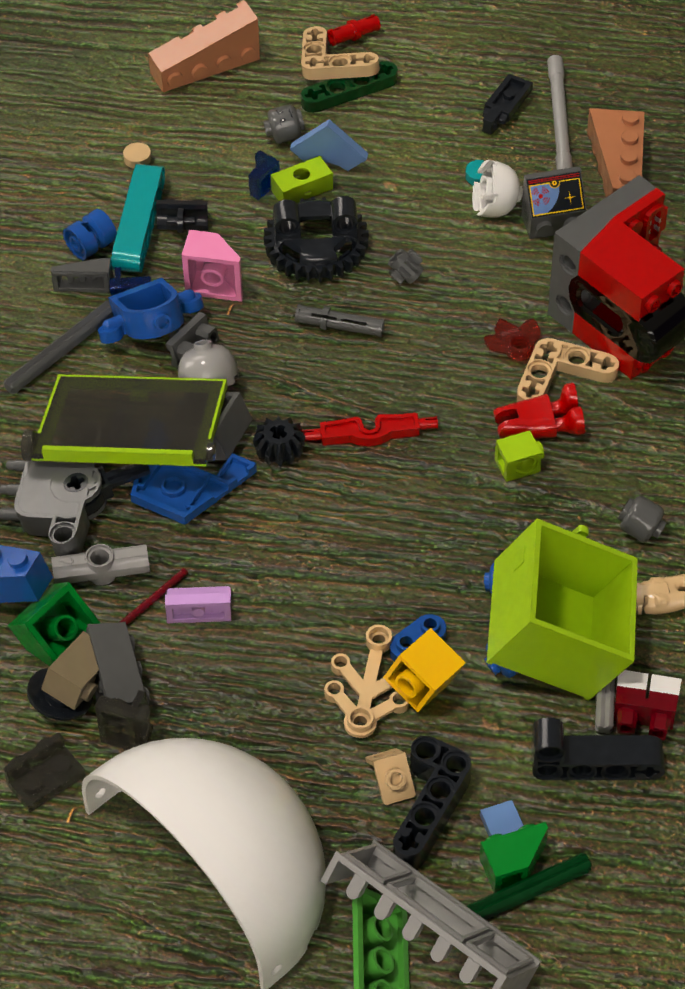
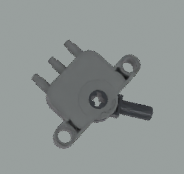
[0,424,150,557]

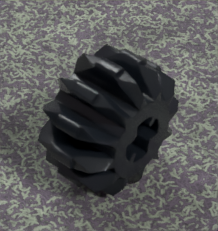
[253,415,305,468]

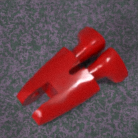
[493,382,585,439]

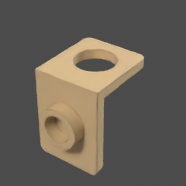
[365,748,416,805]

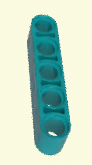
[111,164,165,273]

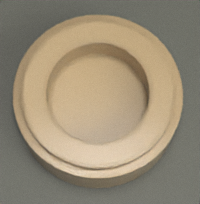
[123,142,151,169]

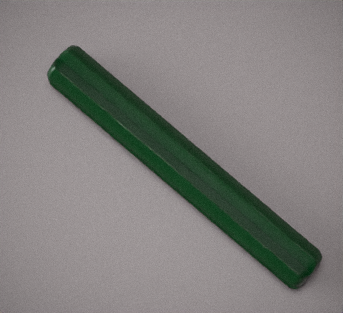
[466,853,592,920]

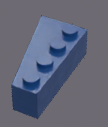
[0,545,53,603]

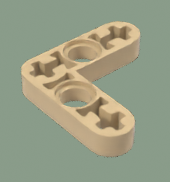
[301,26,380,80]
[517,338,619,402]

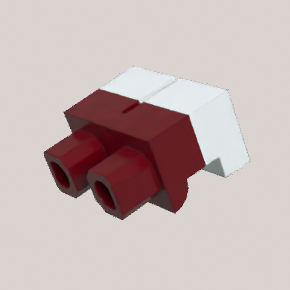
[614,670,682,740]

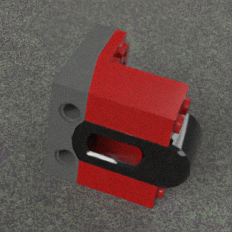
[548,175,685,380]

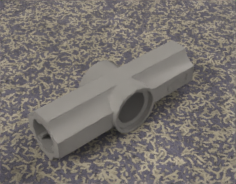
[51,544,150,585]

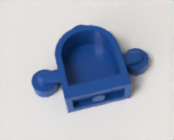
[98,278,204,344]

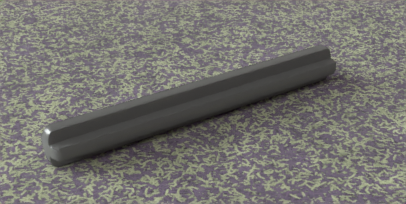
[3,300,113,394]

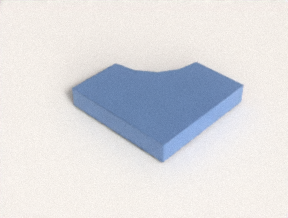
[290,119,368,171]

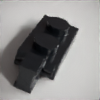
[482,74,533,135]

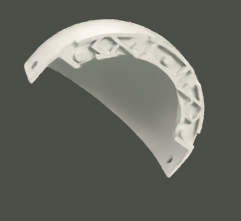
[82,738,326,989]

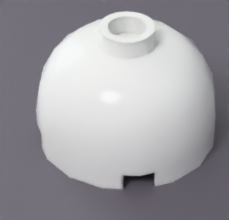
[472,160,523,218]

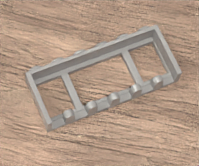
[320,840,541,989]

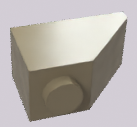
[41,631,99,710]

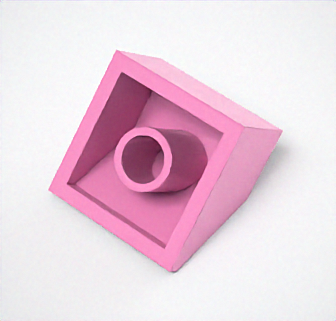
[182,230,243,302]

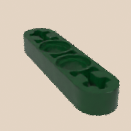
[301,61,398,113]

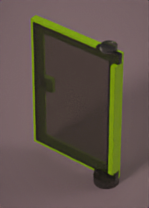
[21,374,228,467]

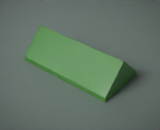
[352,888,410,989]

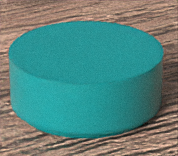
[465,160,484,185]

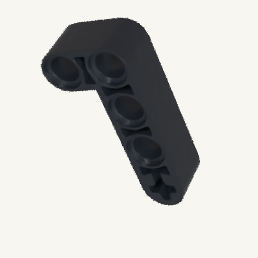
[531,717,665,780]
[393,736,472,870]

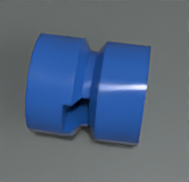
[63,208,117,261]

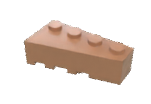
[148,0,260,93]
[587,108,645,197]

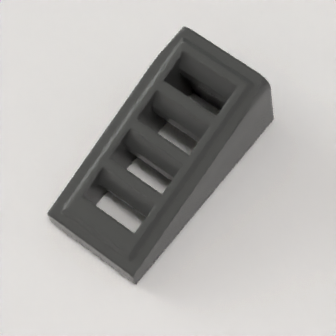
[51,258,113,292]

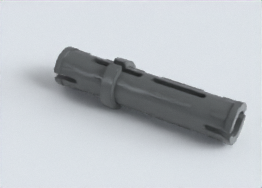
[295,304,385,338]

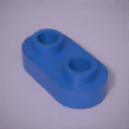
[390,614,446,662]

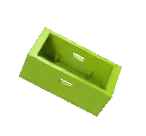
[270,156,333,203]

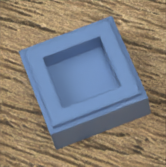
[480,800,524,836]

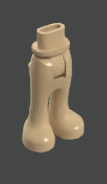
[636,574,685,616]

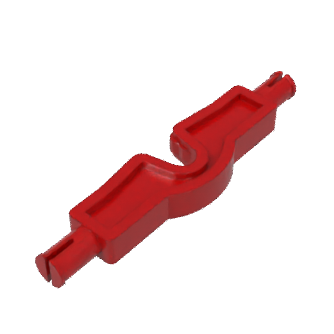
[302,413,438,447]

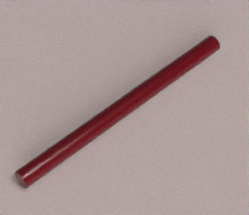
[120,568,188,625]

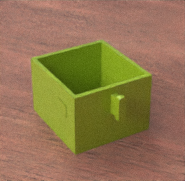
[486,518,638,701]

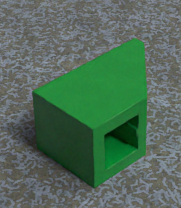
[479,822,548,893]

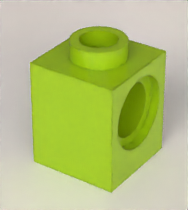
[495,430,544,482]

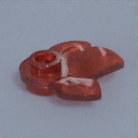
[484,318,541,361]

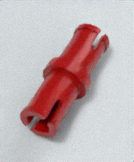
[327,14,381,46]

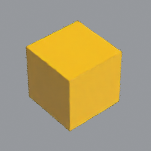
[383,628,466,712]

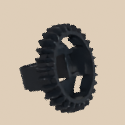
[264,196,369,283]

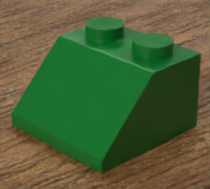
[7,582,100,666]

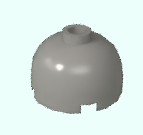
[178,340,239,387]

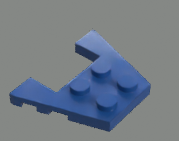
[130,420,257,525]

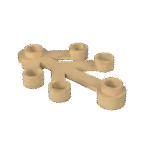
[324,625,409,738]

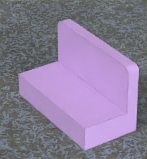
[165,586,231,624]

